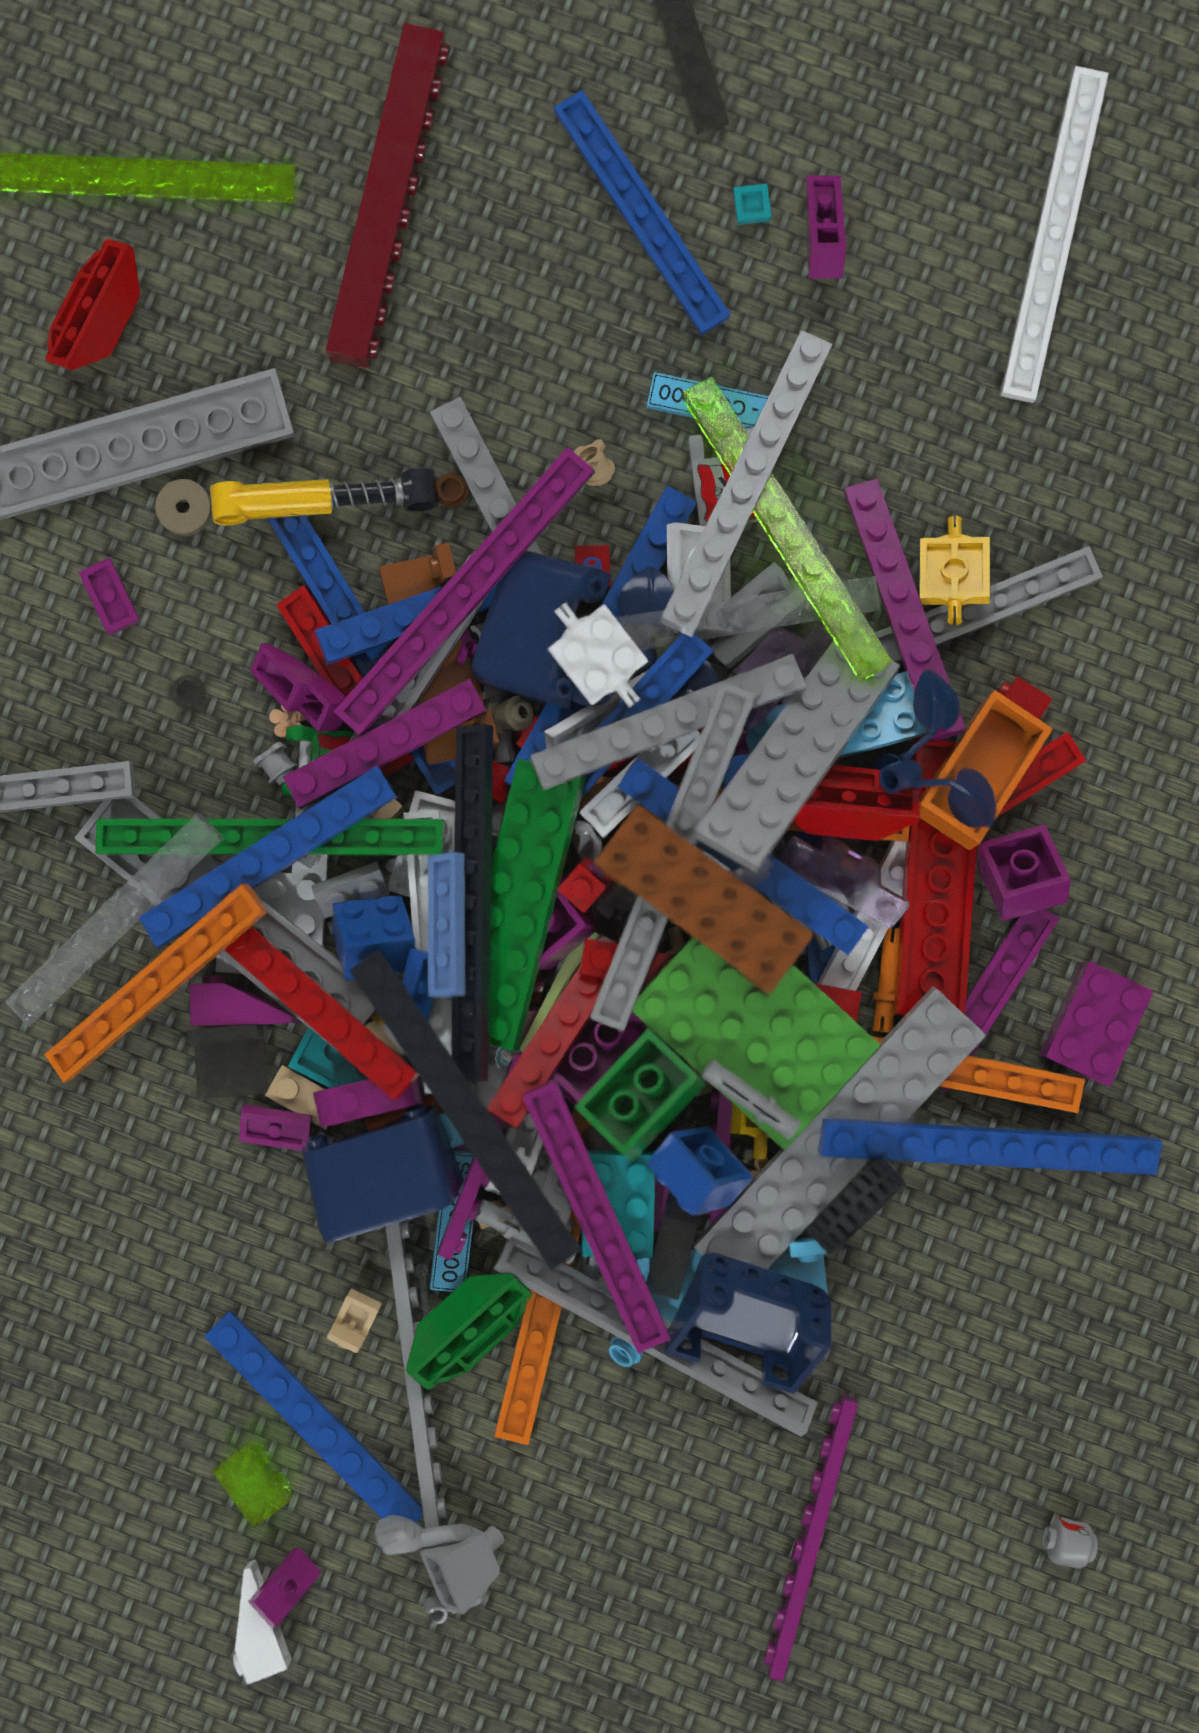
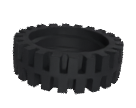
[807,1158,905,1255]

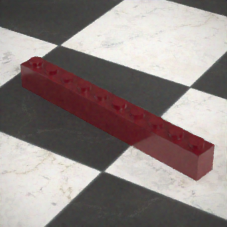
[325,23,450,369]

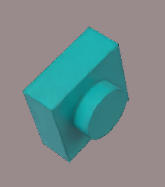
[733,183,772,225]

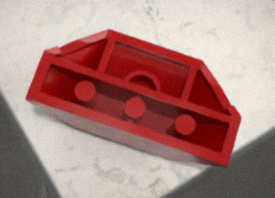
[45,238,141,371]
[793,765,920,841]

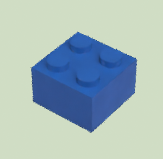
[332,895,415,980]
[647,1126,754,1216]

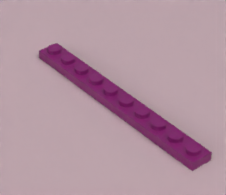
[334,447,595,736]

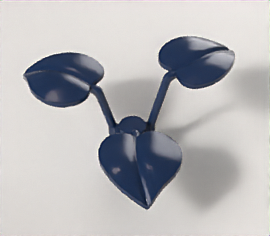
[572,567,719,706]
[872,669,996,828]

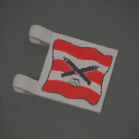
[688,427,768,526]

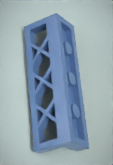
[428,852,465,1000]

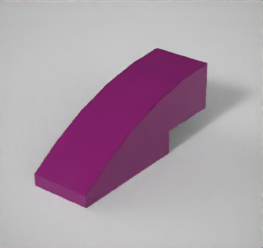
[250,643,346,732]

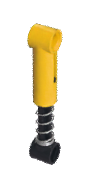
[210,468,438,525]

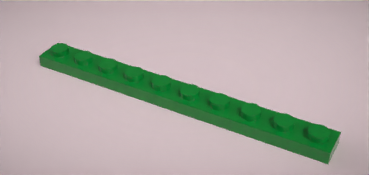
[95,819,445,856]

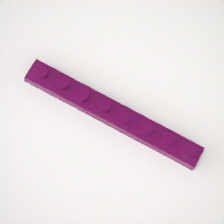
[844,479,966,743]
[522,1079,671,1353]
[763,1394,858,1681]

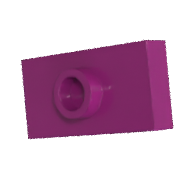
[248,1548,322,1627]

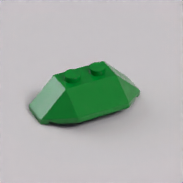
[405,1273,532,1390]

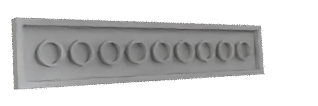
[0,368,295,520]
[75,797,376,1047]
[692,986,986,1269]

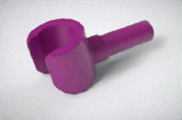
[456,627,478,664]

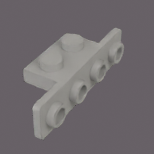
[710,562,832,669]

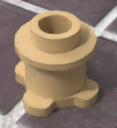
[574,440,615,486]

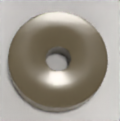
[155,479,212,536]

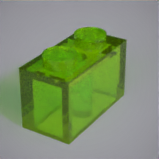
[212,1439,293,1528]

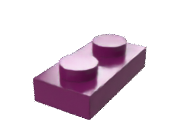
[78,558,141,636]
[239,1105,313,1151]

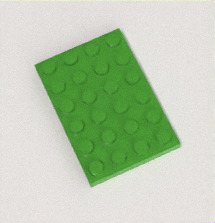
[632,936,881,1150]

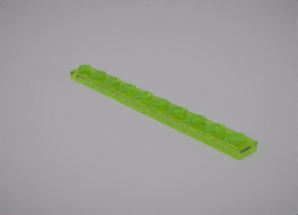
[0,153,297,203]
[681,377,892,682]

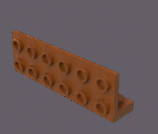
[379,543,499,765]
[594,806,813,994]

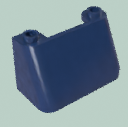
[471,551,612,709]
[302,1104,464,1242]

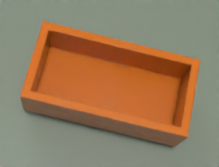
[920,690,1053,851]

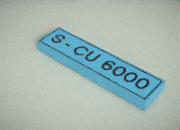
[647,372,769,429]
[430,1150,476,1292]

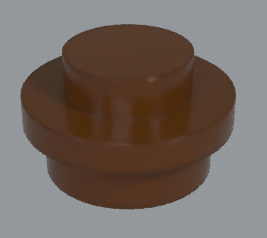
[436,473,469,508]

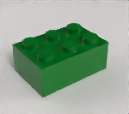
[574,1029,706,1162]

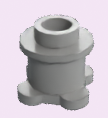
[253,742,298,787]

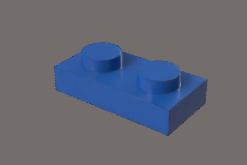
[402,948,434,1021]

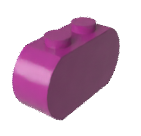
[313,1068,424,1127]

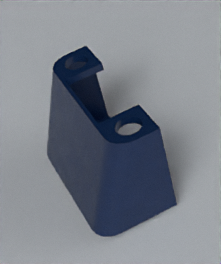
[665,1253,832,1394]

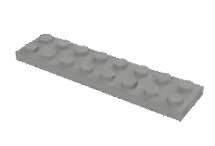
[694,632,900,873]

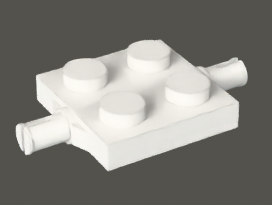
[547,602,648,708]

